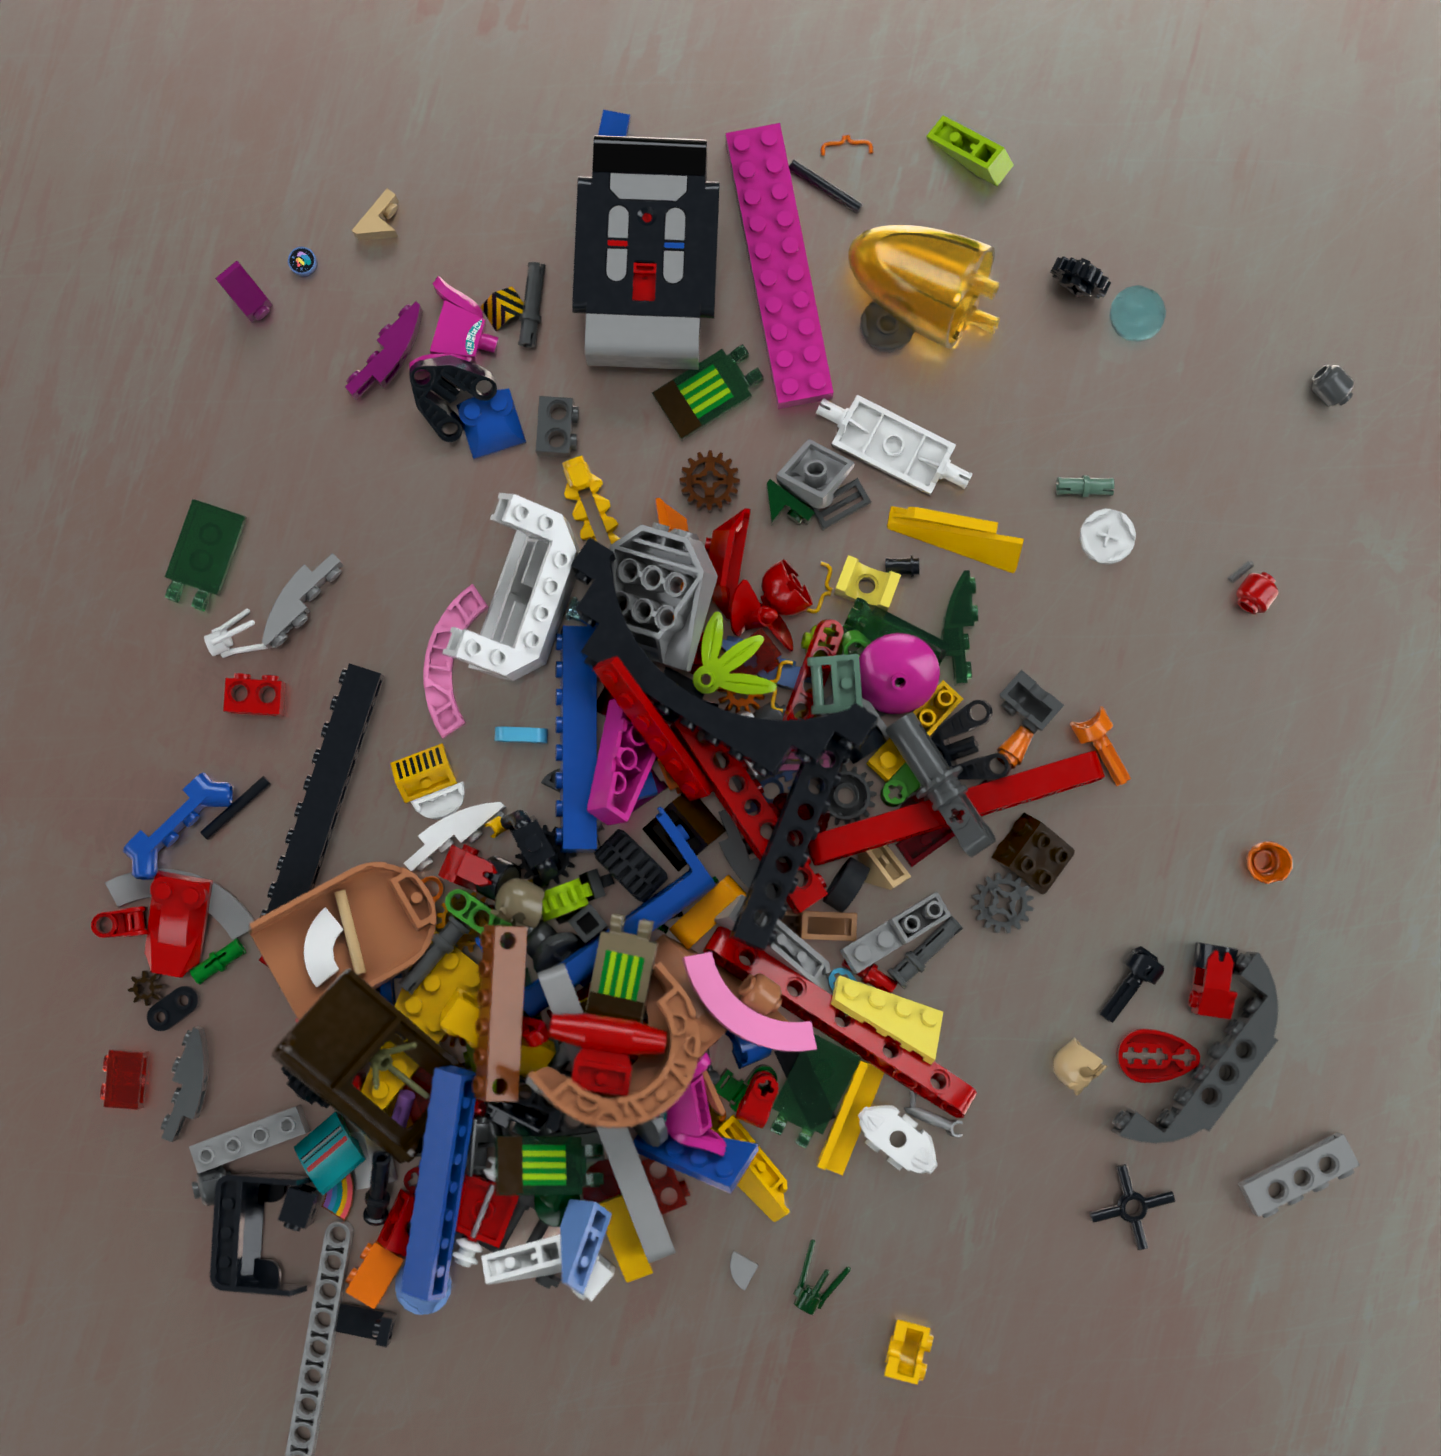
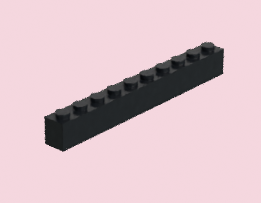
[260,663,384,917]

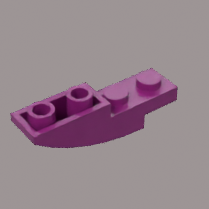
[345,301,423,400]

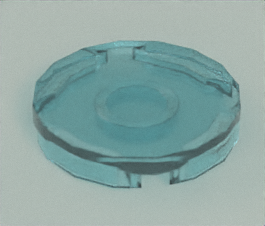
[1109,285,1166,342]

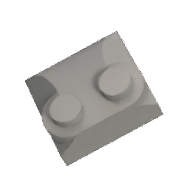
[777,439,855,509]

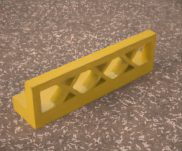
[816,1059,884,1176]

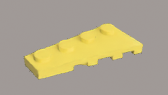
[831,975,943,1065]

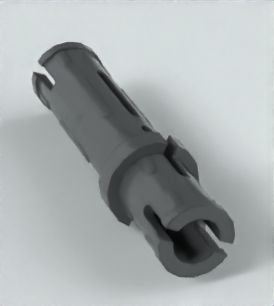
[518,262,546,348]

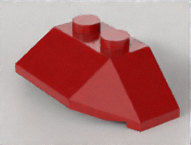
[705,508,751,622]

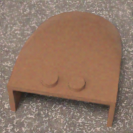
[248,862,436,1021]

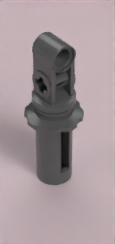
[885,712,996,857]

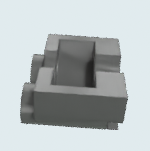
[1000,670,1064,734]

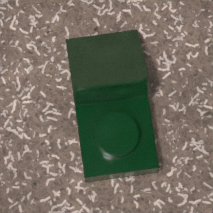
[766,479,815,526]

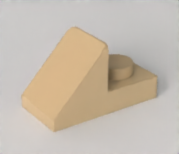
[352,188,399,241]

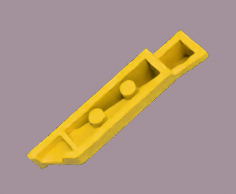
[887,506,1024,573]
[709,1107,789,1222]

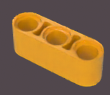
[669,874,747,950]

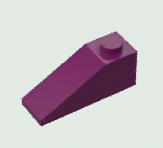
[215,261,272,323]

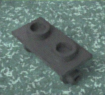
[465,1115,489,1177]

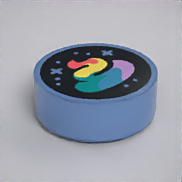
[288,247,317,276]

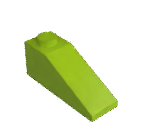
[926,115,1014,186]

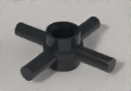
[1089,1164,1175,1250]

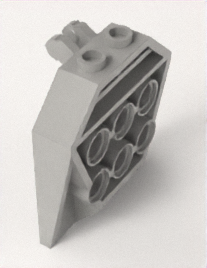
[610,522,718,672]

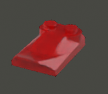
[144,870,213,978]

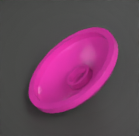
[859,633,940,714]

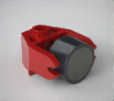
[438,844,521,901]
[1189,942,1238,1020]

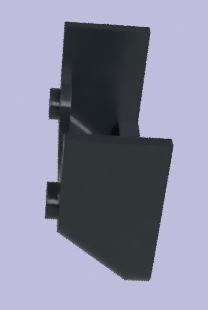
[210,1173,312,1297]

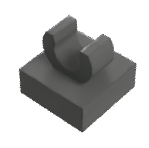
[579,869,614,902]

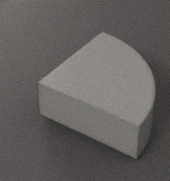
[730,1251,759,1291]

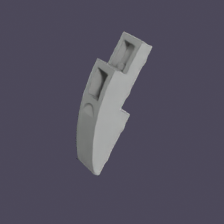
[262,553,343,650]
[840,892,952,975]

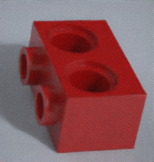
[223,673,286,717]

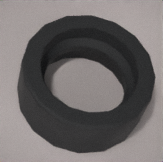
[823,857,870,913]

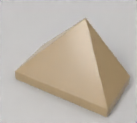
[858,845,911,890]

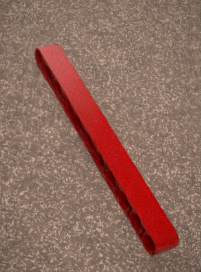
[808,751,1105,866]

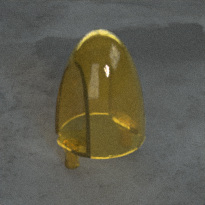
[848,225,1000,349]

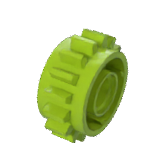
[541,878,593,922]

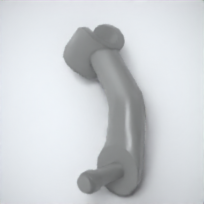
[904,1091,963,1138]

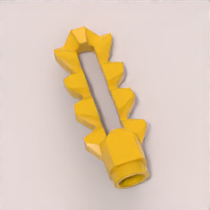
[562,455,620,545]

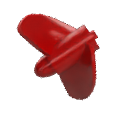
[730,579,793,652]

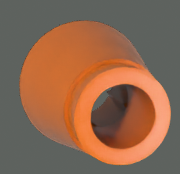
[997,726,1034,769]

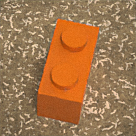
[345,1240,406,1309]

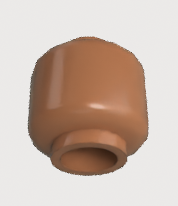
[739,973,782,1016]

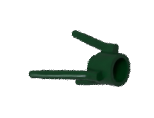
[793,1239,851,1315]

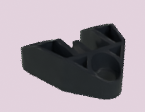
[409,355,497,442]
[931,700,1011,780]

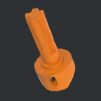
[1070,706,1131,786]

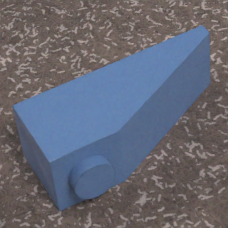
[560,1199,612,1295]

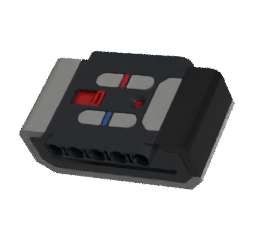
[572,135,720,370]

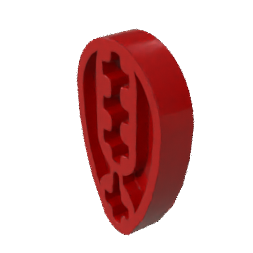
[1116,1029,1200,1083]

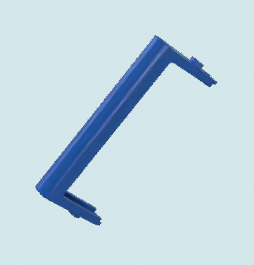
[475,806,717,1018]

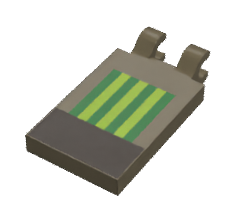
[585,913,658,1023]

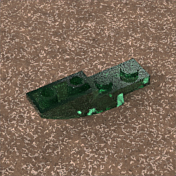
[940,570,978,686]

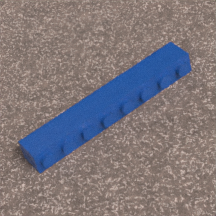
[555,625,597,853]
[401,1065,476,1302]

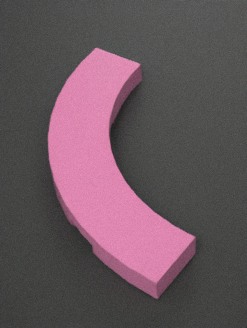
[423,584,489,739]
[682,952,817,1052]

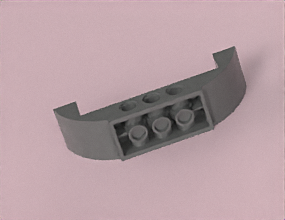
[1111,952,1278,1143]

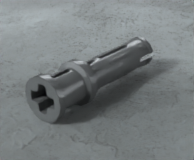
[398,915,470,994]
[887,916,963,989]

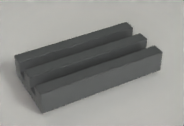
[809,478,871,530]

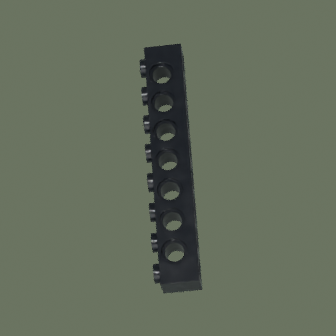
[729,736,851,951]

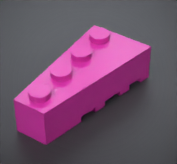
[587,699,670,826]

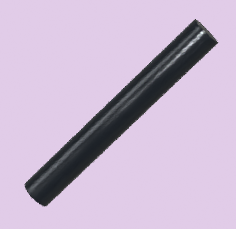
[789,160,863,214]
[200,776,271,840]

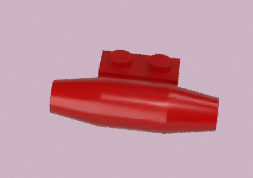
[548,1013,667,1096]

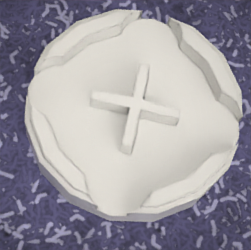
[1079,508,1136,565]

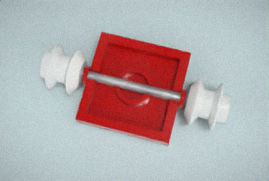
[452,1154,521,1267]

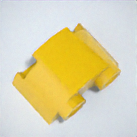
[884,1319,933,1385]

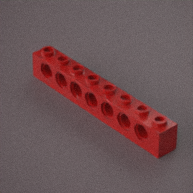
[670,719,828,914]

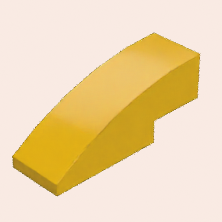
[598,1194,653,1283]

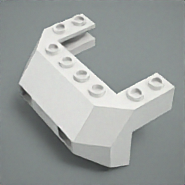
[442,493,580,681]

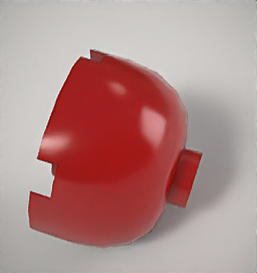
[760,559,813,616]

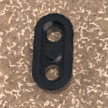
[147,986,200,1031]

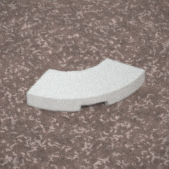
[304,907,344,988]

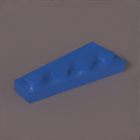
[633,1134,759,1194]

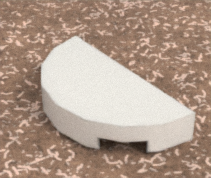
[410,781,465,820]

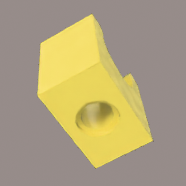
[834,555,901,614]

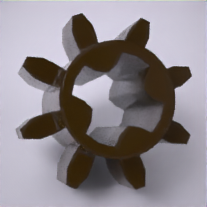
[128,970,165,1006]

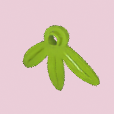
[693,612,777,695]

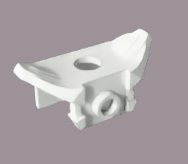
[858,1105,938,1174]

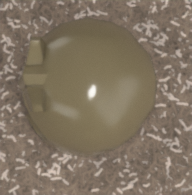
[490,878,545,930]

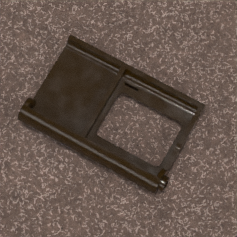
[272,969,468,1164]

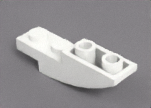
[404,802,506,872]

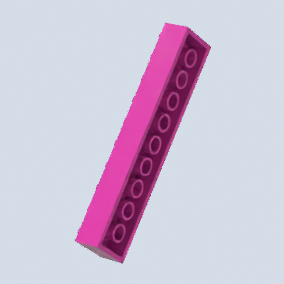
[726,123,834,409]

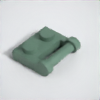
[807,654,863,714]

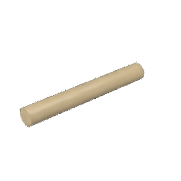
[335,890,366,975]

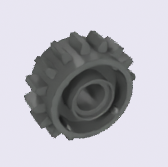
[816,765,877,825]

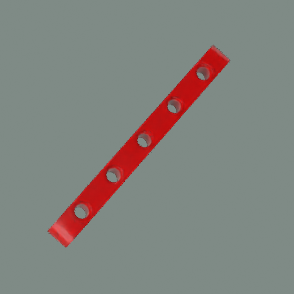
[703,926,977,1118]

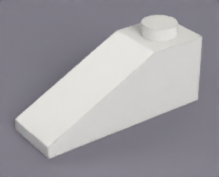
[481,1234,562,1285]

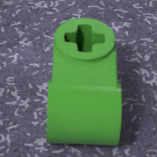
[880,762,921,807]

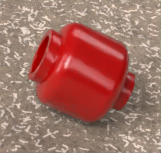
[1236,572,1279,615]

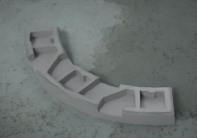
[105,869,255,940]

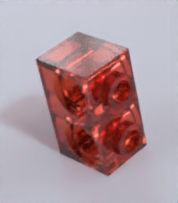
[640,1157,691,1215]

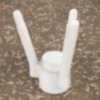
[204,609,274,658]

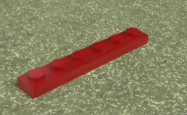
[593,656,714,801]

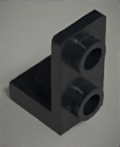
[335,1303,397,1347]

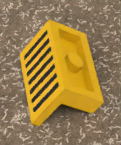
[390,743,457,803]

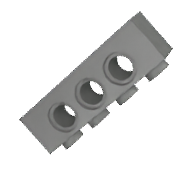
[189,1104,311,1174]
[1238,1132,1360,1218]

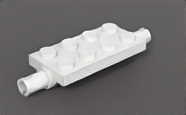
[816,395,973,495]

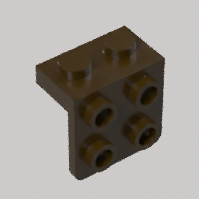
[991,813,1075,894]

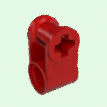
[91,906,148,938]
[735,1070,779,1129]

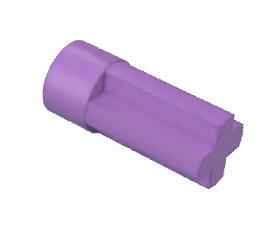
[391,1090,415,1128]

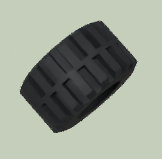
[594,829,668,903]

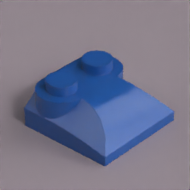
[456,388,526,459]

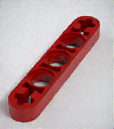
[782,619,844,751]

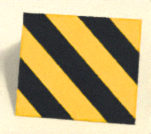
[480,286,524,332]

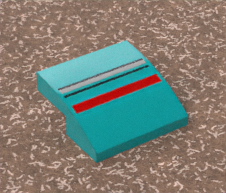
[294,1111,366,1195]

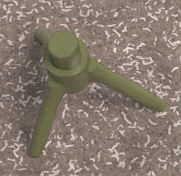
[369,1042,430,1099]

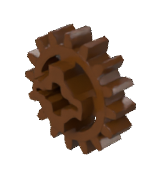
[680,450,740,512]

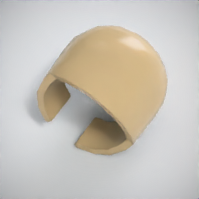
[1053,1038,1108,1096]

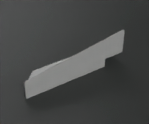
[714,894,833,995]

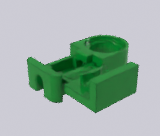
[714,1064,777,1112]

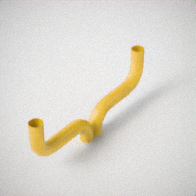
[806,561,833,613]
[770,660,793,713]

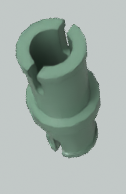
[1056,475,1115,497]

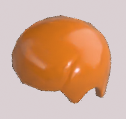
[1246,841,1293,884]

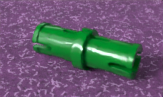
[190,938,247,985]

